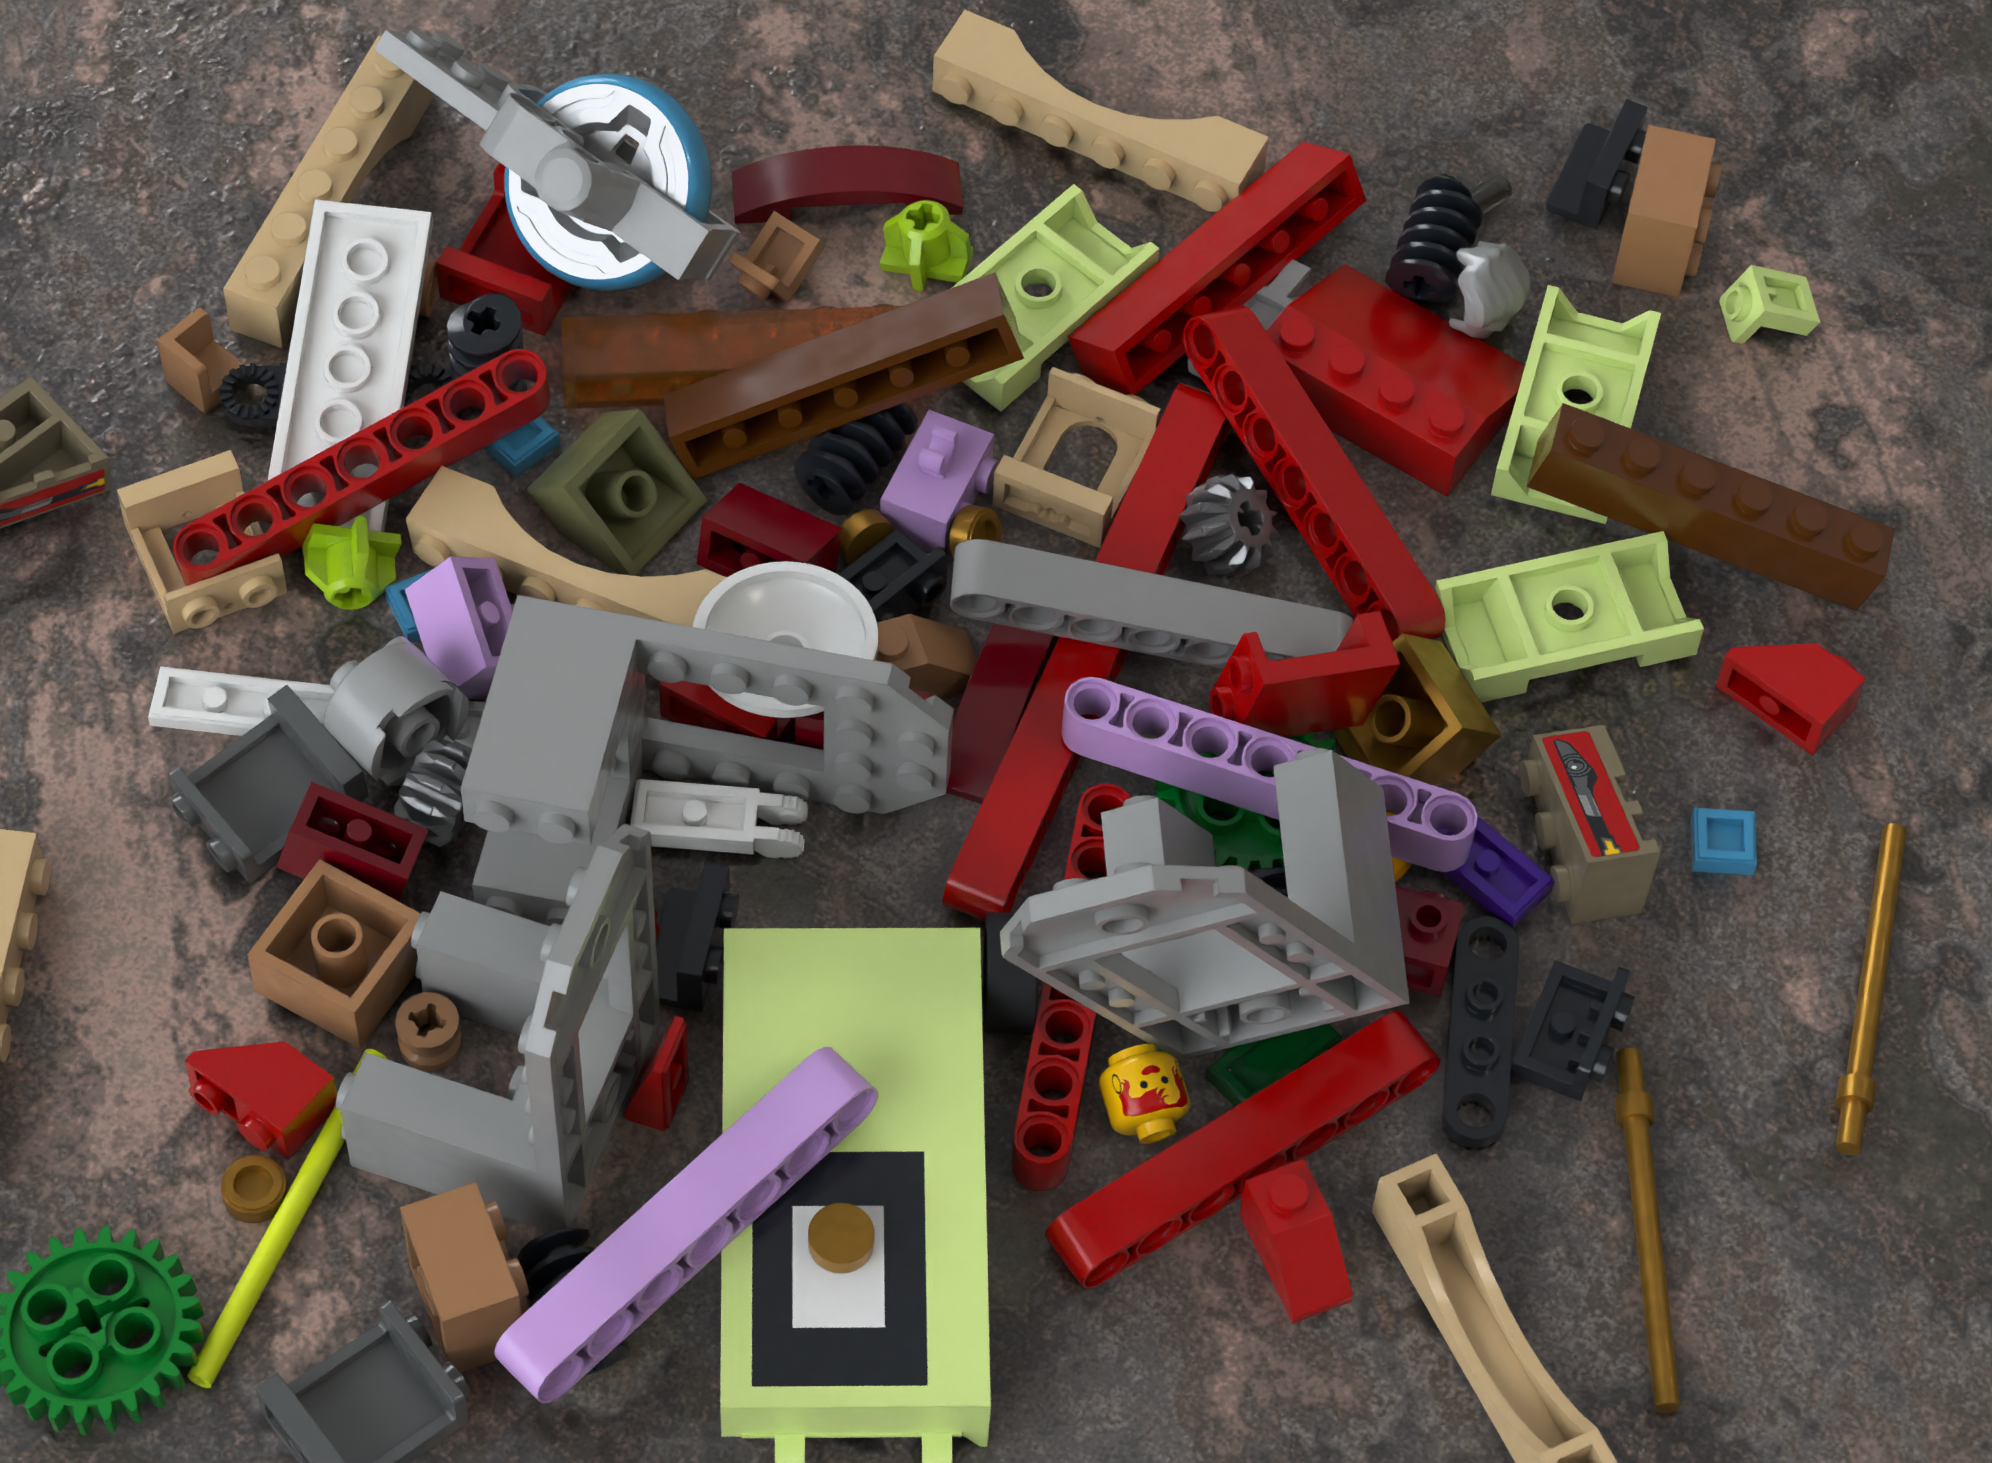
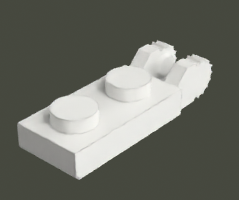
[630,779,808,859]

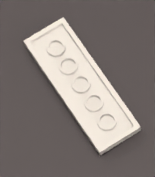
[260,200,433,533]

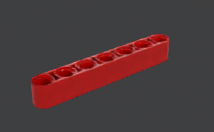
[1183,305,1446,642]
[173,349,550,585]
[1012,784,1131,1191]
[1045,1010,1441,1289]

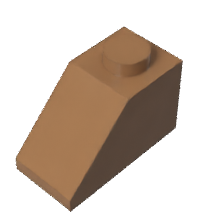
[876,614,977,698]

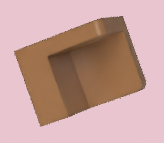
[157,307,243,414]

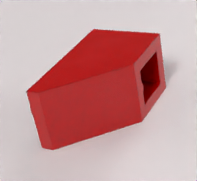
[185,1041,337,1160]

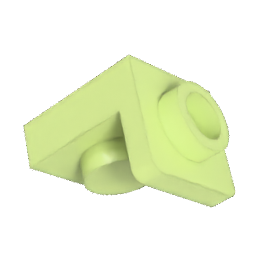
[1720,265,1820,344]

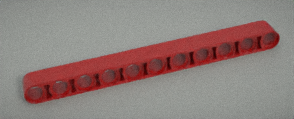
[942,382,1231,920]

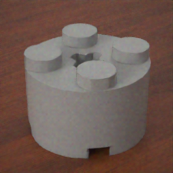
[323,636,469,786]

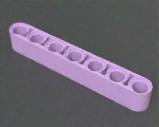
[1061,677,1478,872]
[494,1047,878,1404]

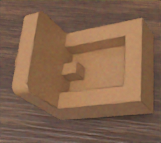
[728,211,826,303]

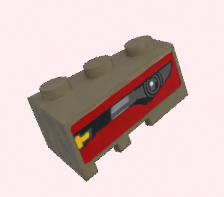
[0,376,110,529]
[1520,725,1661,924]

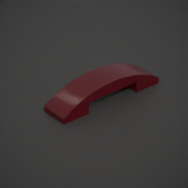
[732,145,963,224]
[946,623,1060,804]

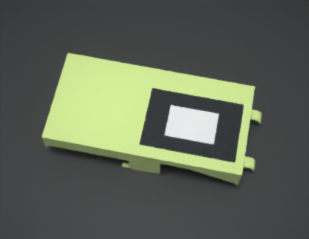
[720,928,991,1463]

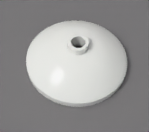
[693,561,878,718]

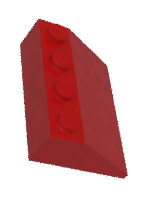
[1266,264,1525,497]

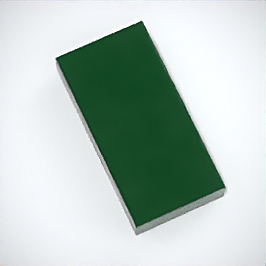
[1206,1023,1342,1107]

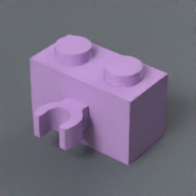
[880,410,999,554]
[405,556,515,700]

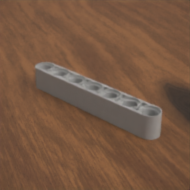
[950,539,1354,669]

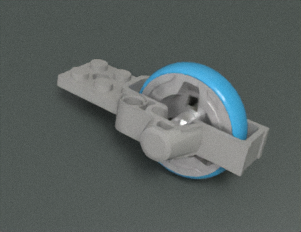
[374,28,740,291]

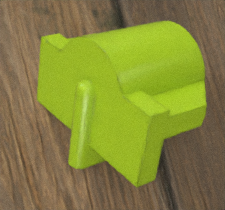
[879,200,973,292]
[302,515,402,610]

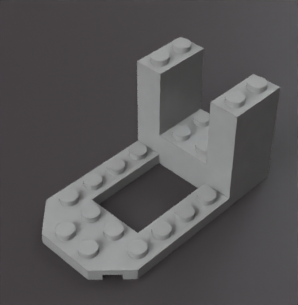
[461,595,954,926]
[1000,748,1410,1060]
[336,824,660,1232]

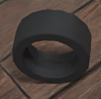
[982,912,1038,1033]

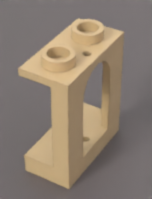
[992,367,1161,548]
[117,450,287,634]

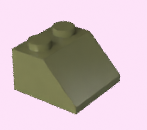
[527,409,708,576]

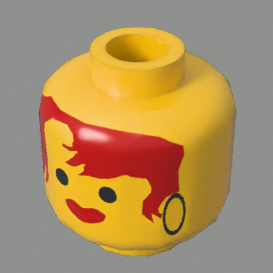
[1099,1044,1190,1144]

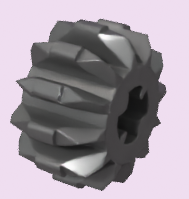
[1179,474,1280,577]
[394,738,472,847]

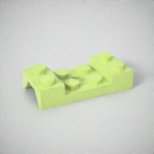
[952,184,1159,411]
[1491,285,1661,524]
[1434,531,1704,703]

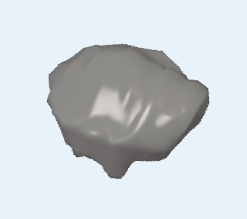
[1449,241,1530,339]

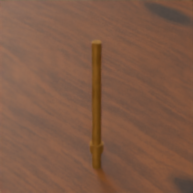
[1835,823,1907,1155]
[1614,1047,1681,1413]

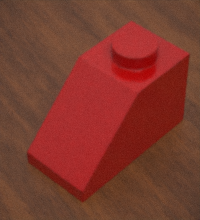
[1715,643,1866,756]
[1239,1158,1353,1324]

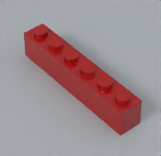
[1067,141,1366,395]

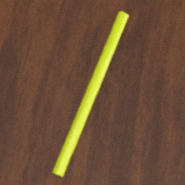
[187,1049,388,1388]

